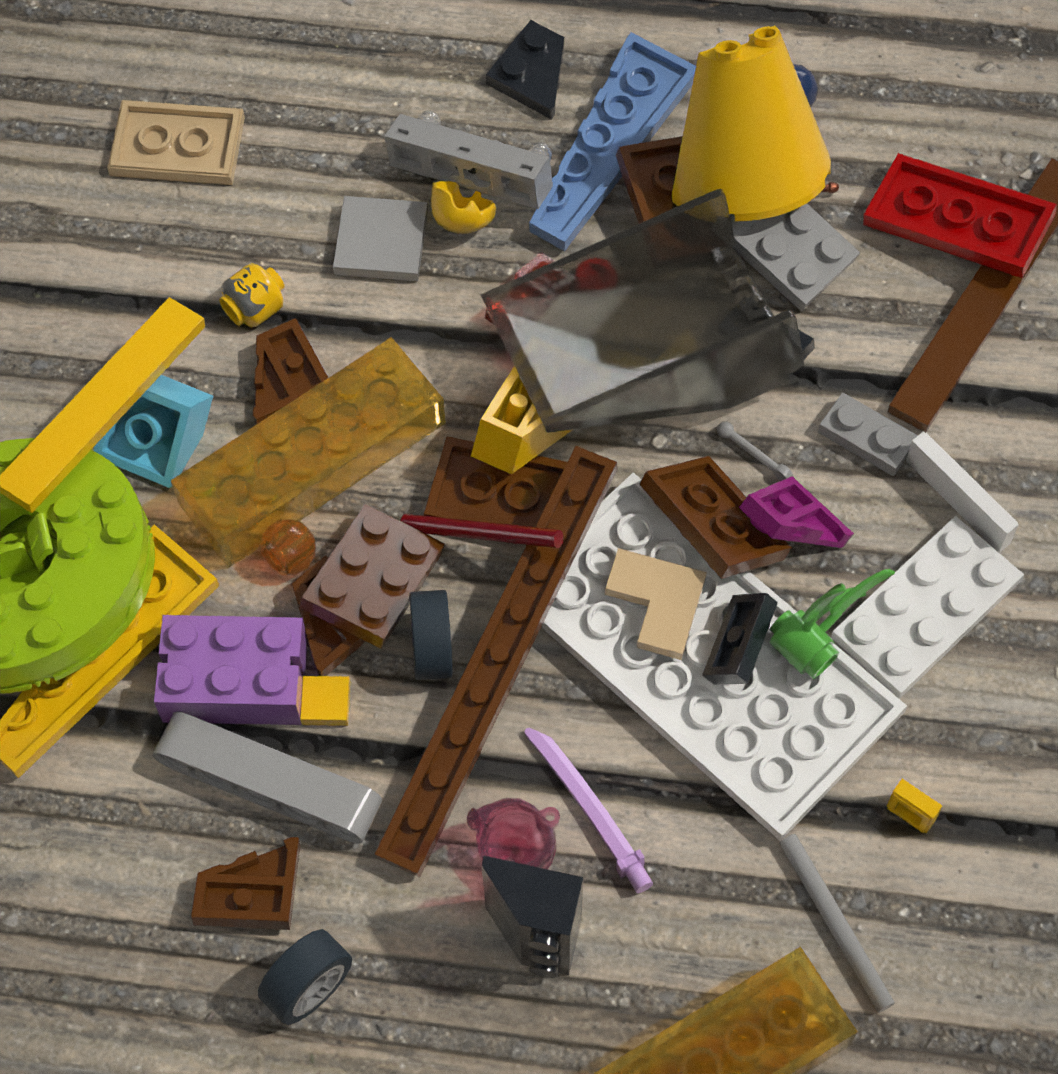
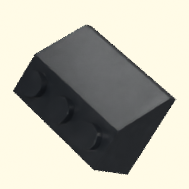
[481,855,584,978]

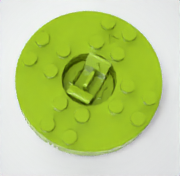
[0,438,155,694]

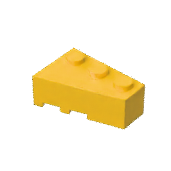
[471,338,612,474]

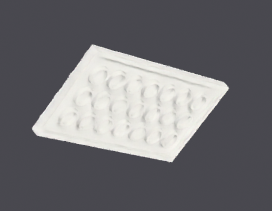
[542,473,907,841]

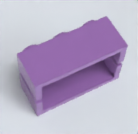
[154,615,308,725]

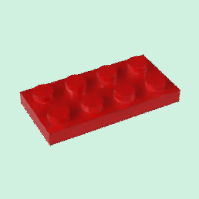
[863,153,1057,278]

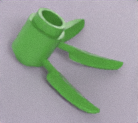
[769,569,895,679]

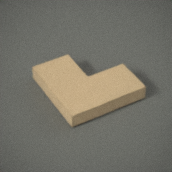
[605,548,707,660]

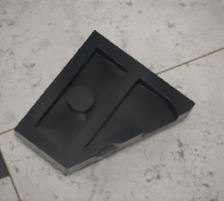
[486,20,565,120]

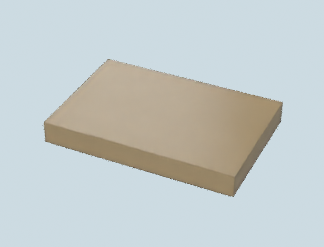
[107,100,245,185]

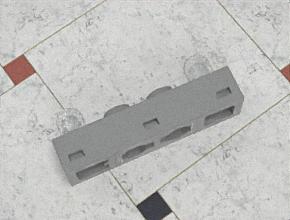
[384,110,553,209]

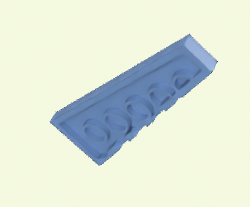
[529,32,696,251]

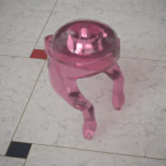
[467,798,560,869]

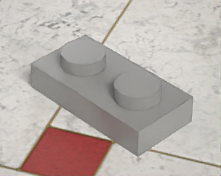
[818,392,918,477]

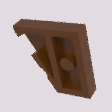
[191,837,300,930]

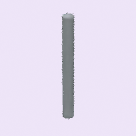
[779,834,895,1013]

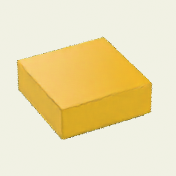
[300,676,351,726]
[887,778,942,833]

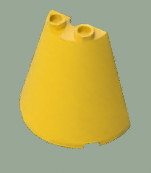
[672,26,831,221]

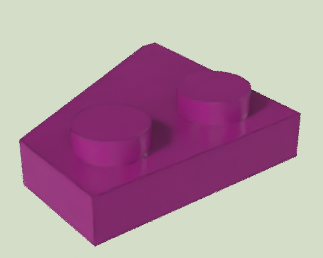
[739,476,854,548]

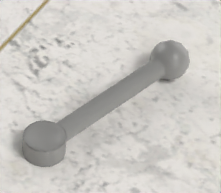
[717,421,793,481]

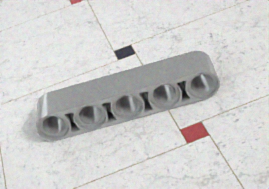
[152,712,382,844]

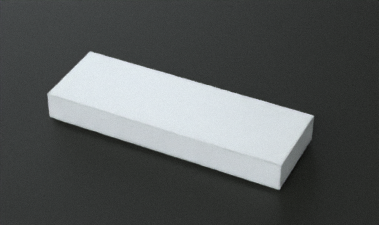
[906,431,1018,553]

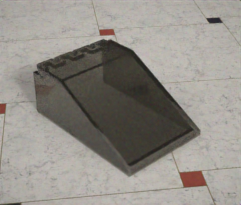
[480,189,804,433]

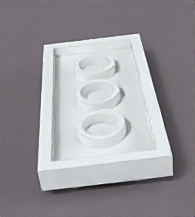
[831,516,1024,699]

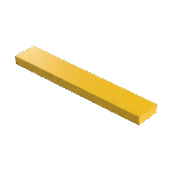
[0,297,206,513]

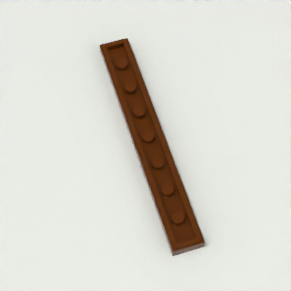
[887,158,1058,433]

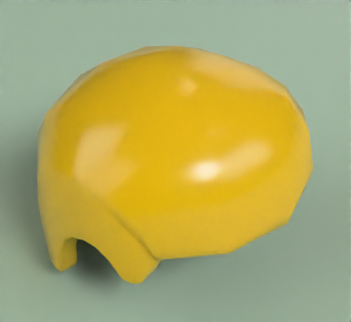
[431,181,496,234]

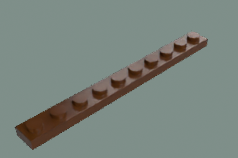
[375,446,618,878]

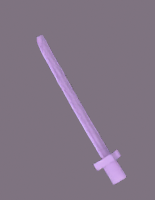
[525,728,653,893]

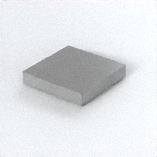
[333,196,428,281]

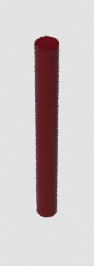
[400,514,563,548]

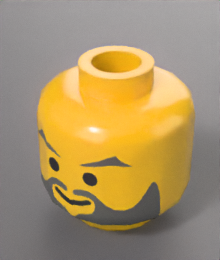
[219,263,285,327]

